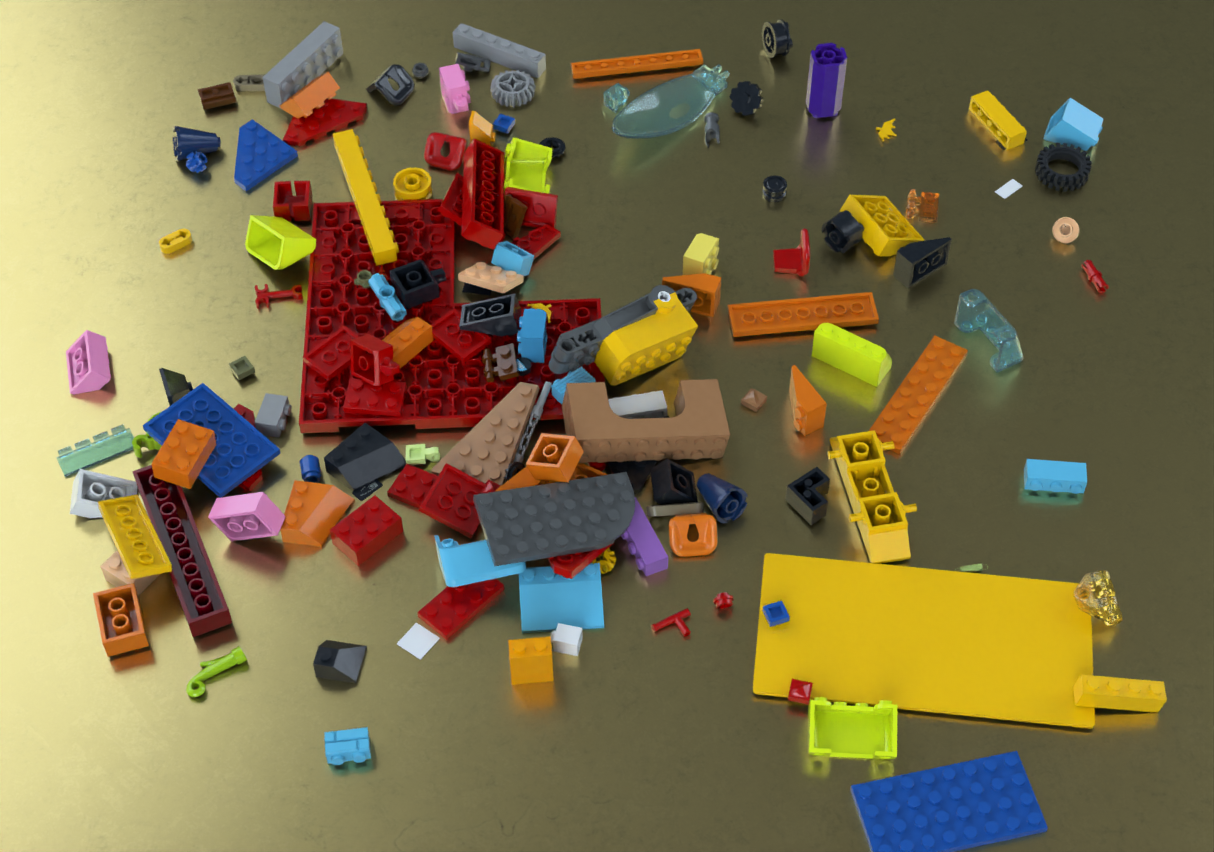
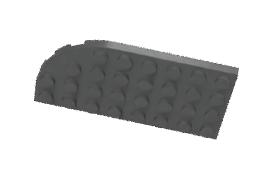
[473,472,635,566]

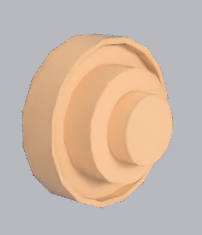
[1052,217,1080,244]

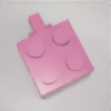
[439,64,471,114]

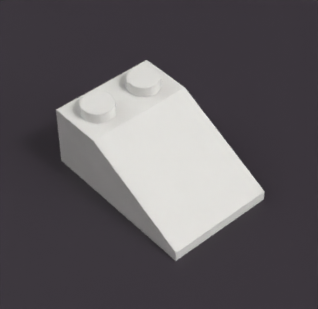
[70,469,137,518]

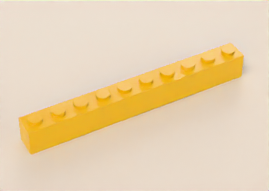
[333,129,399,266]

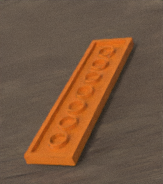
[728,292,879,337]
[869,335,968,455]

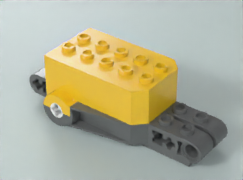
[549,285,698,386]

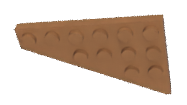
[431,382,539,486]

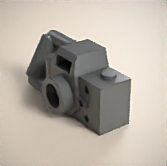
[455,52,491,72]

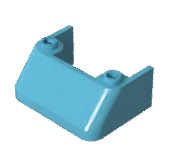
[434,535,526,587]

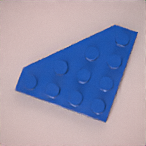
[234,119,298,192]

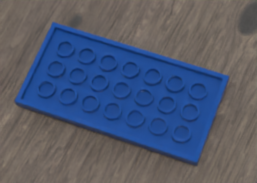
[850,751,1048,852]

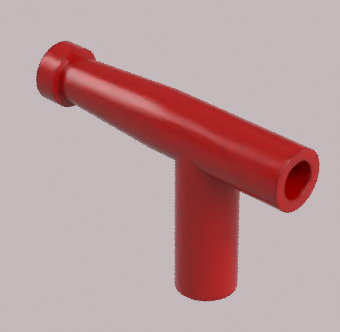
[651,608,691,637]

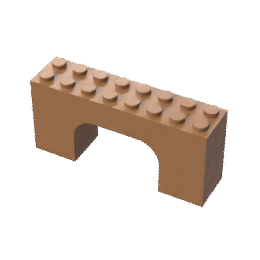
[562,379,730,464]

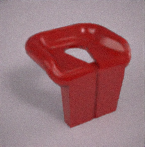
[424,132,467,171]
[773,228,810,276]

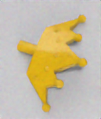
[876,118,897,142]
[527,303,551,323]

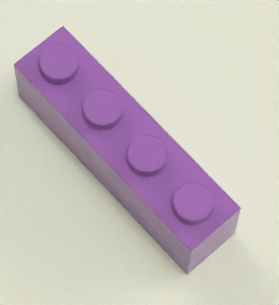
[621,497,668,576]

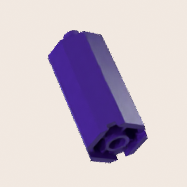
[806,43,847,118]

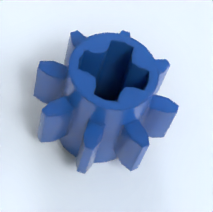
[186,151,207,173]

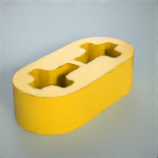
[159,229,192,254]

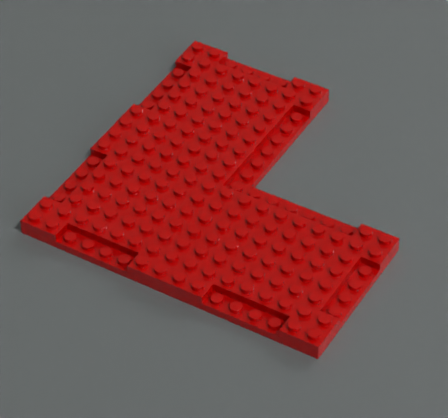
[299,199,605,433]

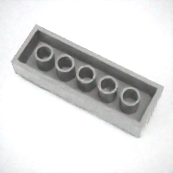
[262,21,343,109]

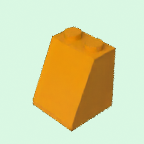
[508,636,554,685]

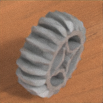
[490,69,535,108]

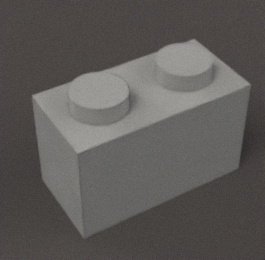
[255,393,292,437]

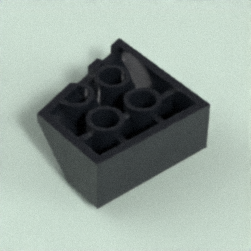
[324,423,406,491]

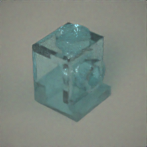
[604,83,630,113]

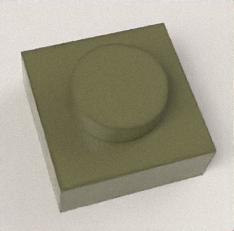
[229,356,255,380]

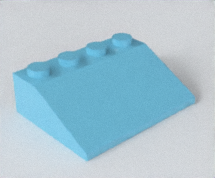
[518,563,604,633]

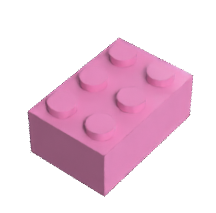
[208,492,286,541]

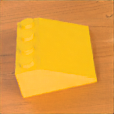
[840,195,925,257]

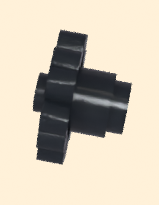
[730,81,764,116]

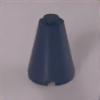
[173,126,221,161]
[697,473,748,523]

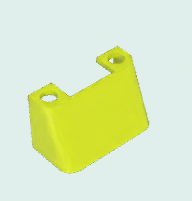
[504,137,552,196]
[808,697,897,759]

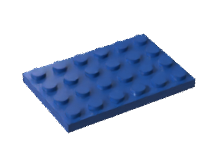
[143,383,280,498]

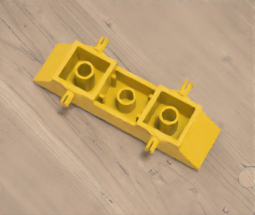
[827,430,917,564]

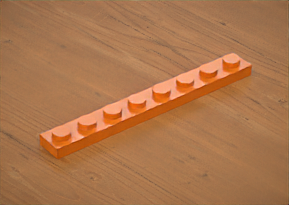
[571,49,703,79]

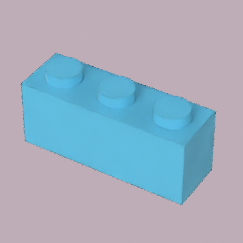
[1024,459,1087,494]

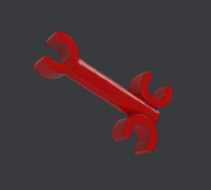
[255,284,303,309]

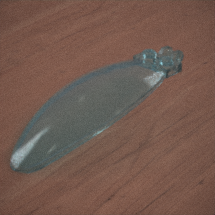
[612,64,730,139]

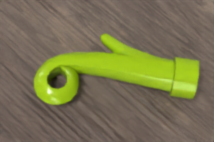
[186,646,247,697]

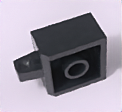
[390,259,446,310]

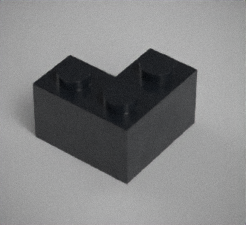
[785,467,830,525]

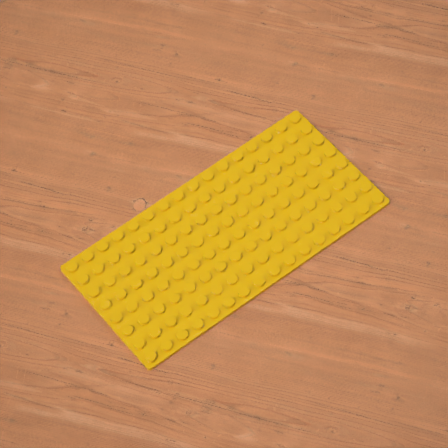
[752,553,1095,729]

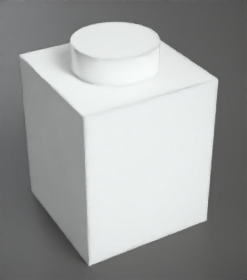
[551,623,583,656]

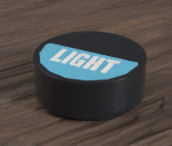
[517,357,532,376]

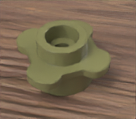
[354,270,372,288]

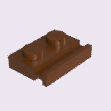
[198,82,236,110]
[504,194,527,238]

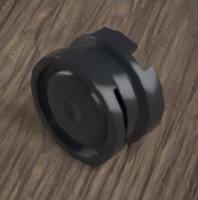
[762,175,787,202]

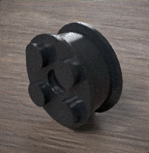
[762,19,793,58]

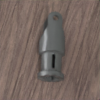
[704,112,720,148]

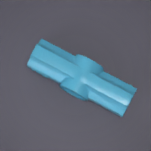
[369,273,407,322]

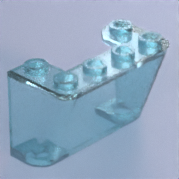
[954,289,1024,373]

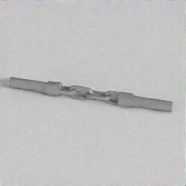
[513,381,552,463]

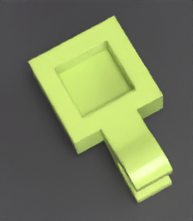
[406,444,440,465]

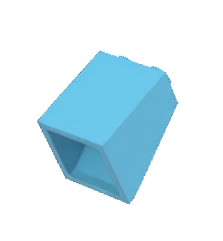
[1043,98,1103,151]

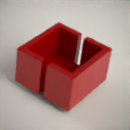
[273,180,312,221]

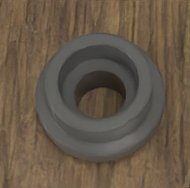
[412,62,429,78]

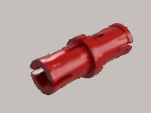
[1081,260,1109,293]

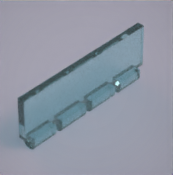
[56,424,134,477]

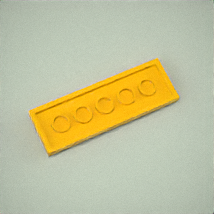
[98,494,172,579]

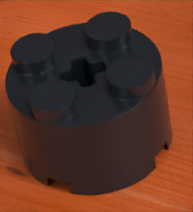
[821,210,864,253]

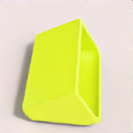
[245,215,316,270]
[812,323,892,387]

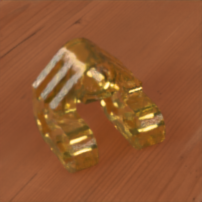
[1074,570,1123,626]

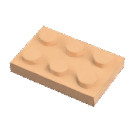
[458,262,524,294]

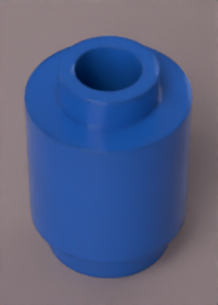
[299,455,321,483]

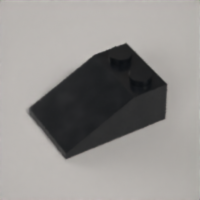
[893,237,952,288]
[459,294,522,336]

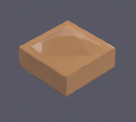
[741,388,767,412]

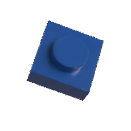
[492,114,515,134]
[762,601,790,627]

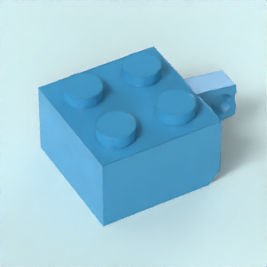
[517,308,547,363]

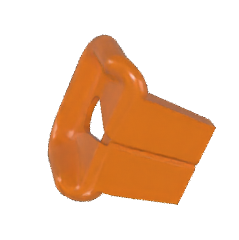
[669,512,718,557]

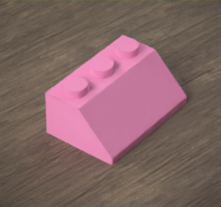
[66,330,111,395]

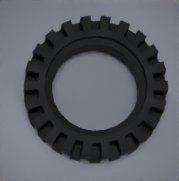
[1035,143,1092,191]

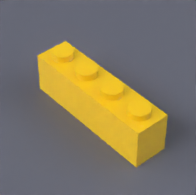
[969,90,1027,150]
[1073,674,1167,713]

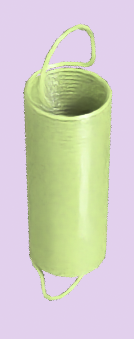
[955,563,988,573]

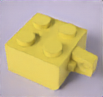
[683,233,719,275]

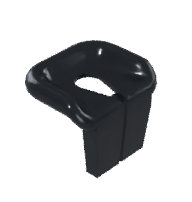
[366,64,415,106]

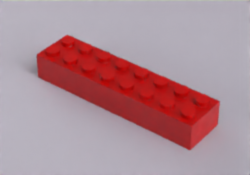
[461,139,504,250]

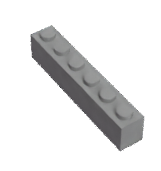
[453,23,546,79]

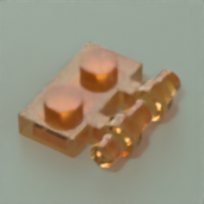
[906,189,939,223]

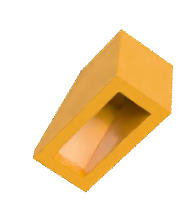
[469,111,496,146]

